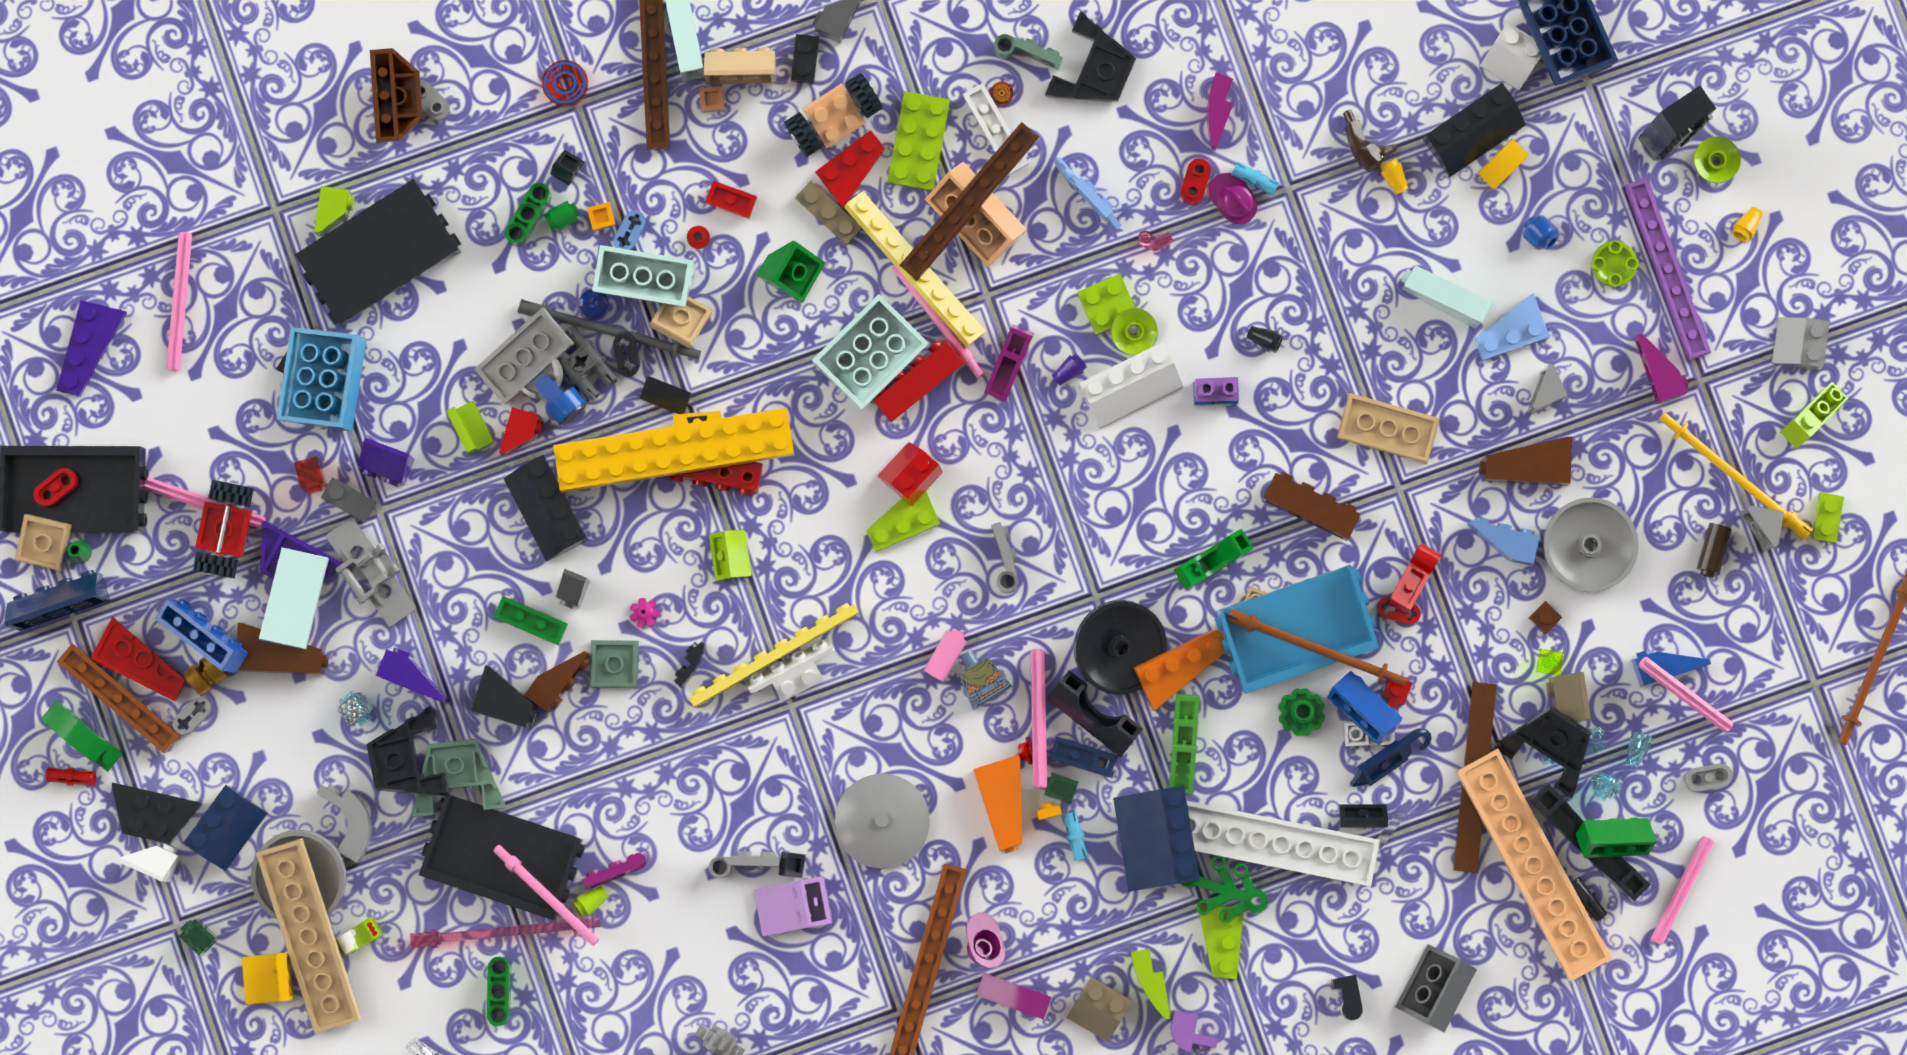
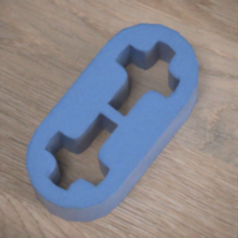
[613,210,646,250]

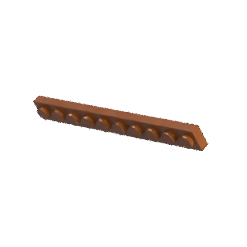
[889,863,967,1055]

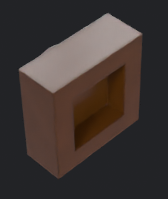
[1528,601,1562,634]

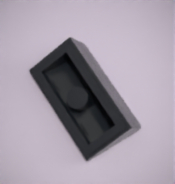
[640,376,692,414]

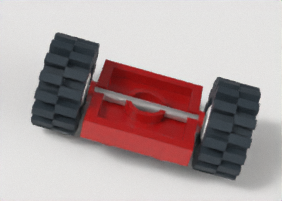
[193,480,254,579]

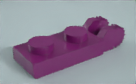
[582,852,647,890]

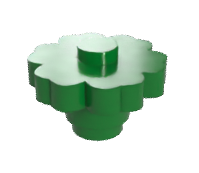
[1278,688,1325,736]

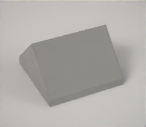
[1526,364,1568,414]
[1739,506,1784,551]

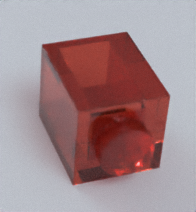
[294,456,327,494]

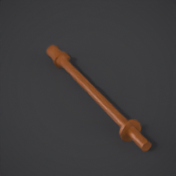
[1838,570,1907,745]
[1226,608,1408,686]

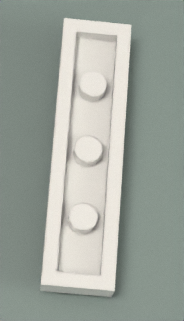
[963,83,1029,176]

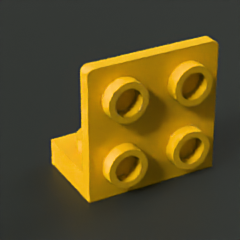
[242,952,294,1004]

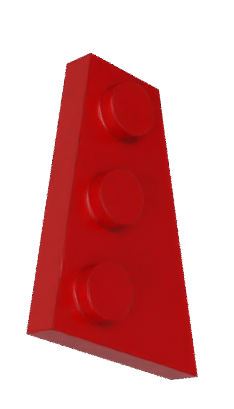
[815,130,885,210]

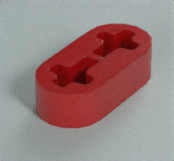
[1376,597,1421,625]

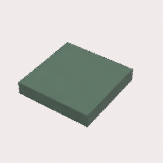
[590,640,639,688]

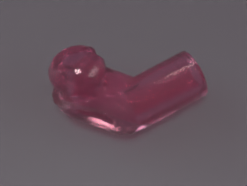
[1138,230,1173,251]

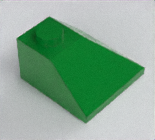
[756,240,826,303]

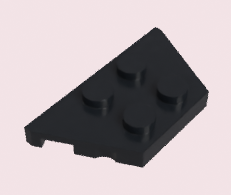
[112,782,202,844]

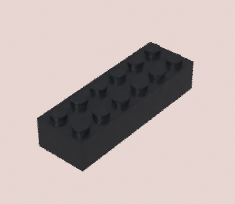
[1638,86,1716,161]

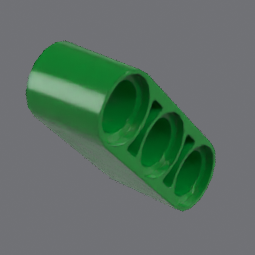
[505,182,552,247]
[487,956,511,1026]

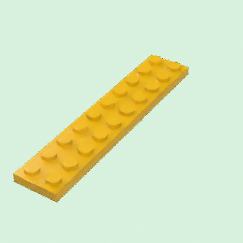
[553,408,794,493]

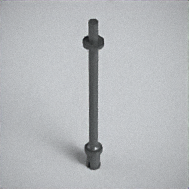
[518,299,701,360]

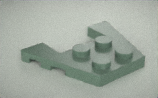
[412,739,506,817]

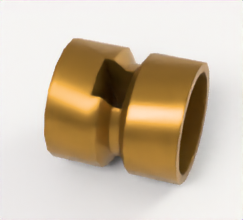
[183,657,228,697]

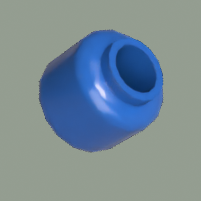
[1523,215,1558,250]

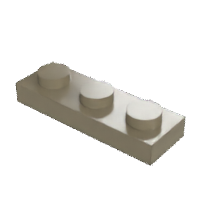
[795,181,862,246]

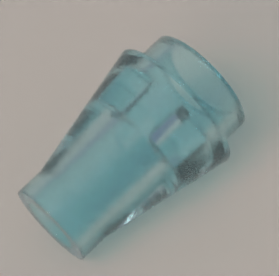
[1625,731,1653,767]

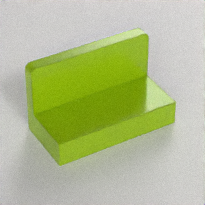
[446,401,494,455]
[709,530,751,581]

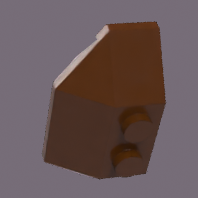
[369,48,423,143]

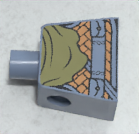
[959,650,1012,710]

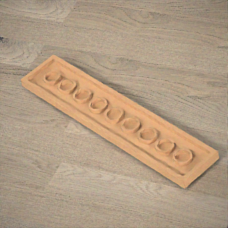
[1455,749,1612,981]

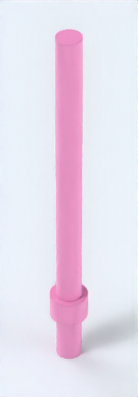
[892,265,984,379]
[493,845,599,946]

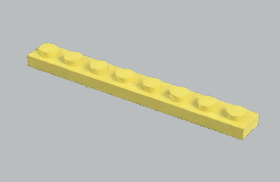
[844,192,986,348]
[689,603,859,708]

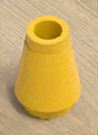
[1380,158,1408,194]
[1732,207,1763,242]

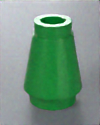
[67,541,92,564]

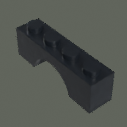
[1046,670,1143,758]

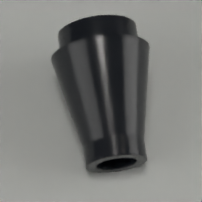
[1246,325,1283,353]

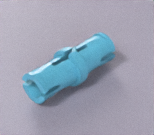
[1231,162,1280,196]
[1062,811,1089,861]

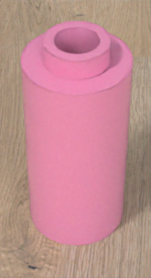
[923,628,967,683]

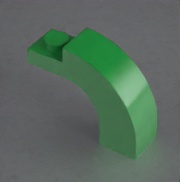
[1174,529,1254,590]
[41,700,123,772]

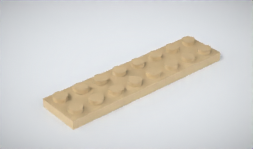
[256,838,361,1034]

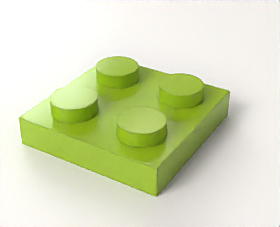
[1077,273,1135,335]

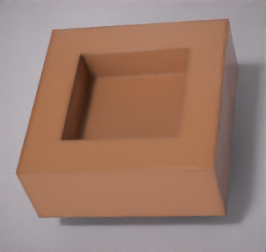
[699,86,725,112]

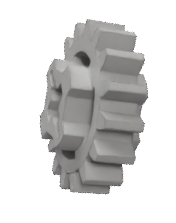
[695,1024,745,1055]

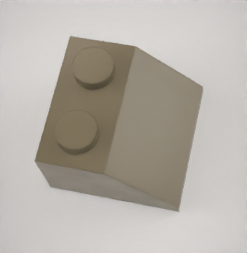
[1546,672,1591,722]
[1066,977,1133,1042]

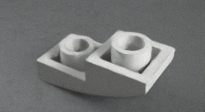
[1344,722,1395,746]

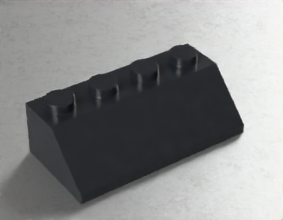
[1423,83,1526,178]
[504,455,588,562]

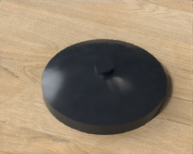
[1073,600,1167,695]

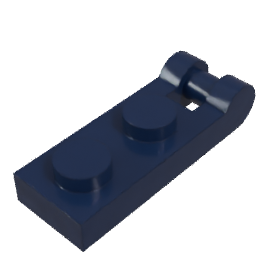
[1049,736,1119,779]

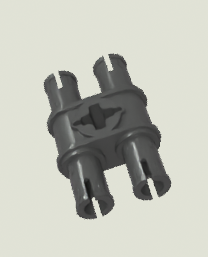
[558,325,619,403]

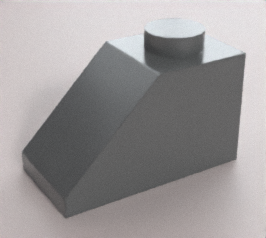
[813,0,861,44]
[321,477,377,523]
[556,569,591,609]

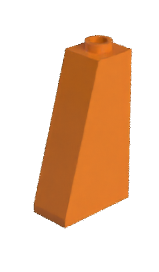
[973,755,1022,854]

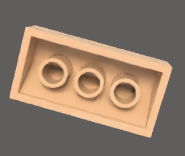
[925,162,1027,267]

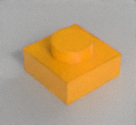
[587,202,616,231]
[1036,802,1062,821]

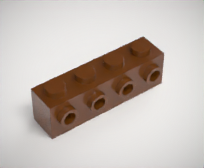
[1262,472,1361,541]

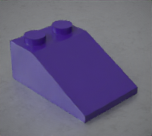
[375,647,449,704]

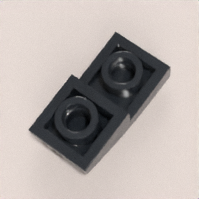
[674,641,706,689]

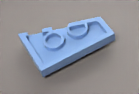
[1474,293,1550,361]

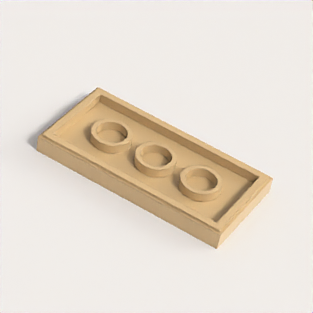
[1336,393,1440,464]

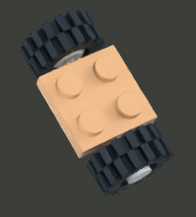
[784,73,883,158]

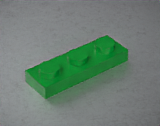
[493,596,568,646]

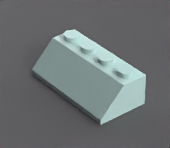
[592,245,695,307]

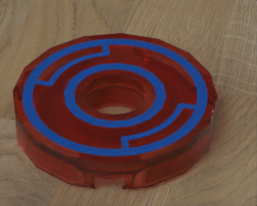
[542,60,589,107]

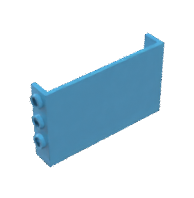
[1214,565,1379,694]

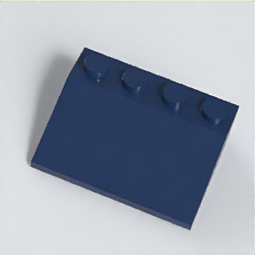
[1517,0,1618,86]
[4,570,110,631]
[1113,785,1200,892]

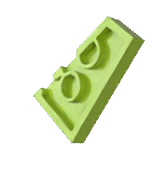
[866,492,940,552]
[1196,903,1244,979]

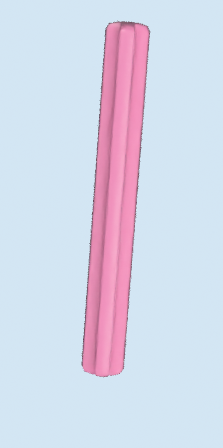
[1638,657,1733,732]
[1651,836,1714,945]

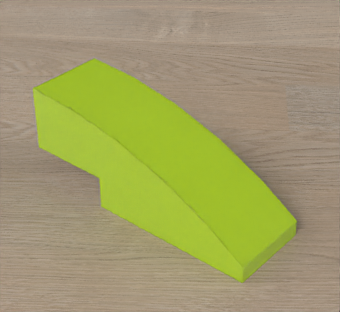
[1130,949,1171,1019]

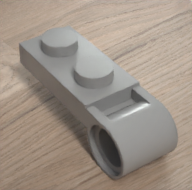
[991,522,1018,594]
[709,851,780,878]

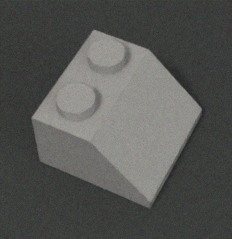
[1771,317,1830,371]

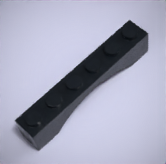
[1528,783,1651,902]

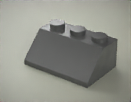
[1395,944,1477,1033]

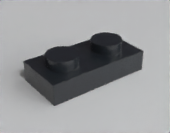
[791,34,819,84]
[1339,804,1388,828]

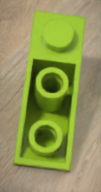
[1780,382,1848,449]

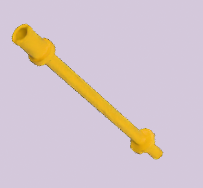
[1659,412,1813,540]

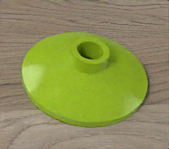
[1694,137,1741,183]
[1111,308,1158,355]

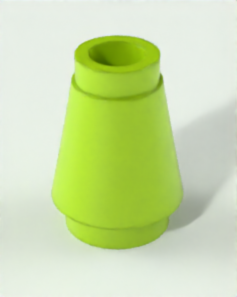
[572,886,609,918]

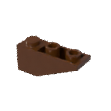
[524,651,590,713]

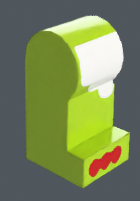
[336,917,384,957]

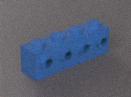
[155,599,248,673]

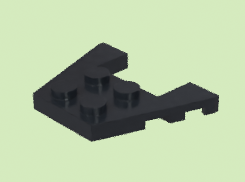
[1045,11,1136,102]
[366,706,450,796]
[1494,706,1591,798]

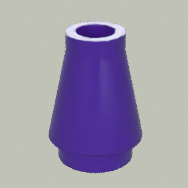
[1052,353,1087,386]

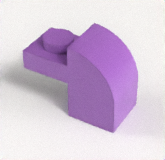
[1170,1010,1218,1053]

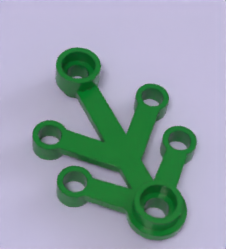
[1181,856,1268,923]

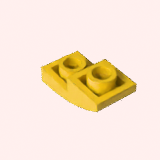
[1478,138,1529,190]

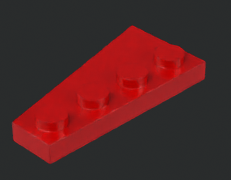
[90,617,187,702]

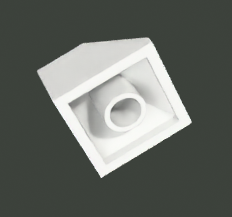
[118,844,182,882]

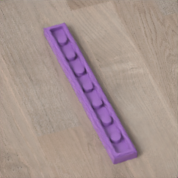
[1624,178,1711,361]

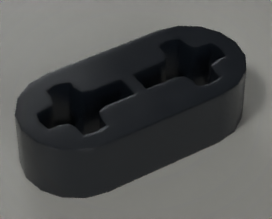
[613,331,640,377]

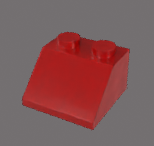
[877,442,943,507]

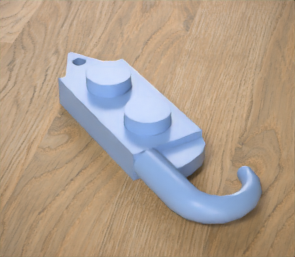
[1054,157,1122,230]

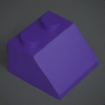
[358,438,415,487]

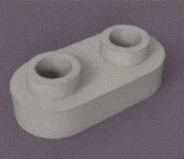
[420,80,450,121]
[1684,763,1733,792]

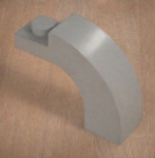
[317,784,372,863]

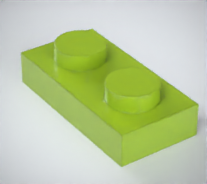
[1811,492,1844,543]

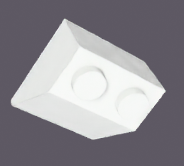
[1480,22,1541,91]

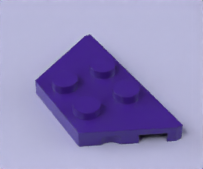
[260,520,343,580]

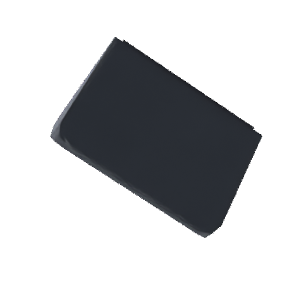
[550,149,584,185]

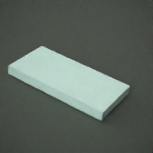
[259,548,329,650]

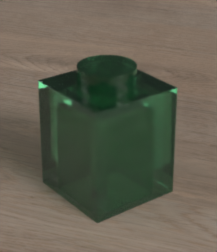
[1042,772,1079,805]
[179,919,219,956]

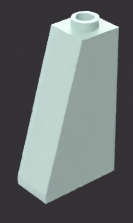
[665,0,704,82]
[1401,265,1493,329]

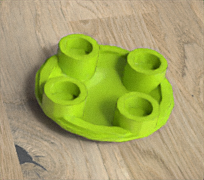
[1591,240,1639,287]

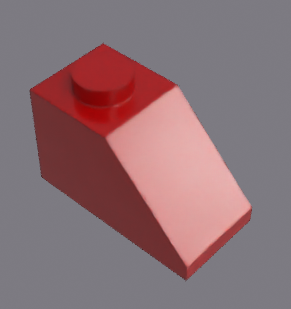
[499,407,544,456]

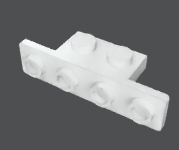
[745,638,835,702]

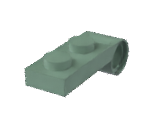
[994,34,1063,70]

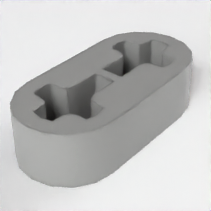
[173,697,213,735]

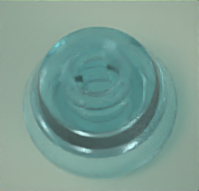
[1591,772,1622,801]

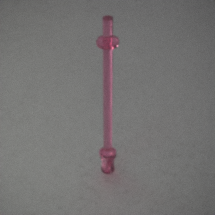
[410,914,601,948]

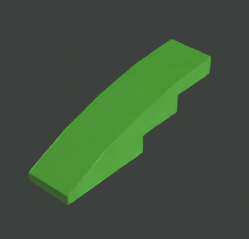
[1169,694,1200,794]

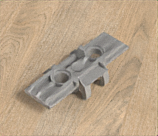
[325,517,417,628]

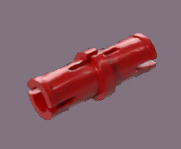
[46,767,96,786]

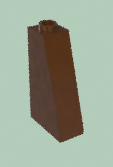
[1479,436,1572,486]
[237,623,329,674]

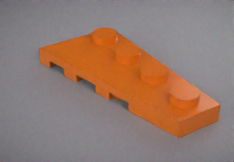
[1134,627,1225,711]

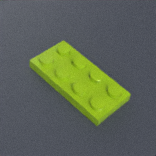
[887,91,950,191]

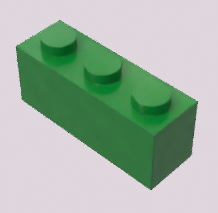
[1576,817,1657,858]

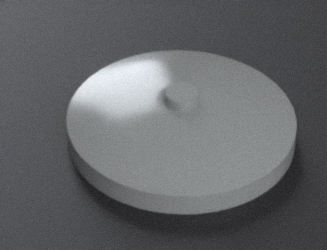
[1543,498,1638,592]
[835,774,930,869]
[251,830,347,919]

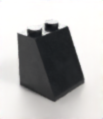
[471,665,539,729]

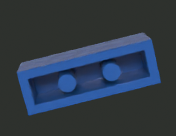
[1327,671,1403,745]

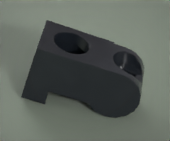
[1331,975,1363,1020]

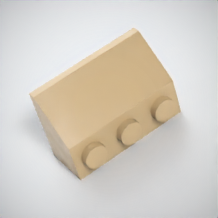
[704,47,776,85]

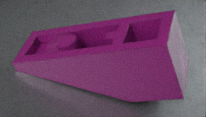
[1634,334,1689,404]

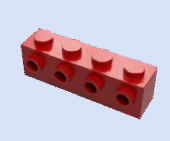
[872,339,964,422]
[669,462,764,496]

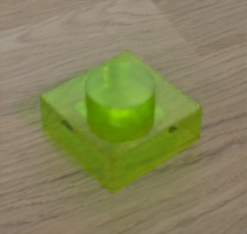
[1536,649,1564,676]

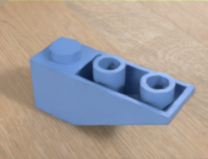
[1467,517,1540,566]

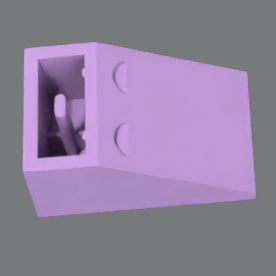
[754,876,832,937]

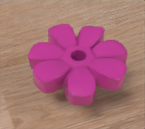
[630,598,660,628]

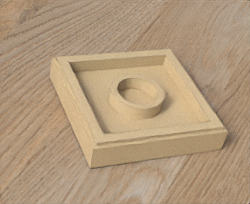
[649,297,713,348]
[15,514,72,571]

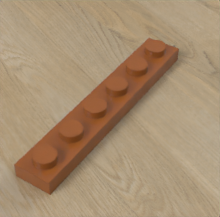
[56,644,180,754]

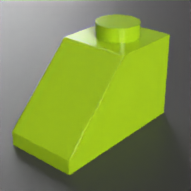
[314,186,355,236]

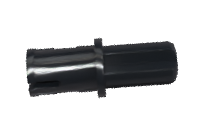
[1571,876,1607,921]

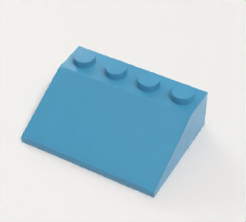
[276,327,367,432]

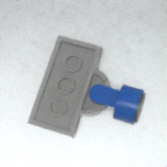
[474,308,587,425]

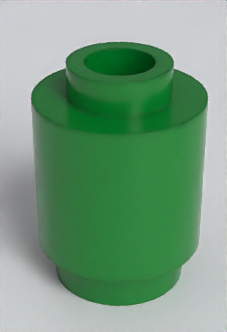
[544,200,581,232]

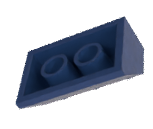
[183,785,268,871]

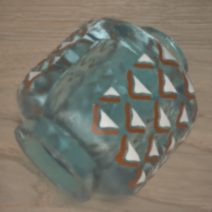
[338,691,373,727]

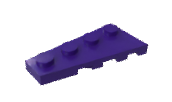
[56,300,127,397]

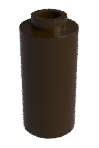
[1696,523,1732,578]

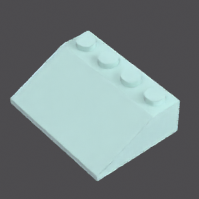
[812,294,929,410]

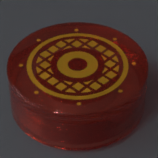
[990,81,1013,106]

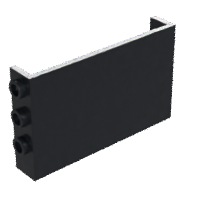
[294,179,461,328]
[0,446,149,533]
[419,795,585,921]

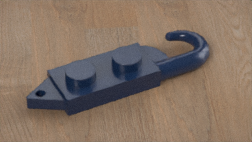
[1350,728,1432,787]

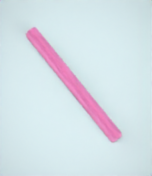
[166,232,192,371]
[144,477,266,529]
[1030,649,1047,789]

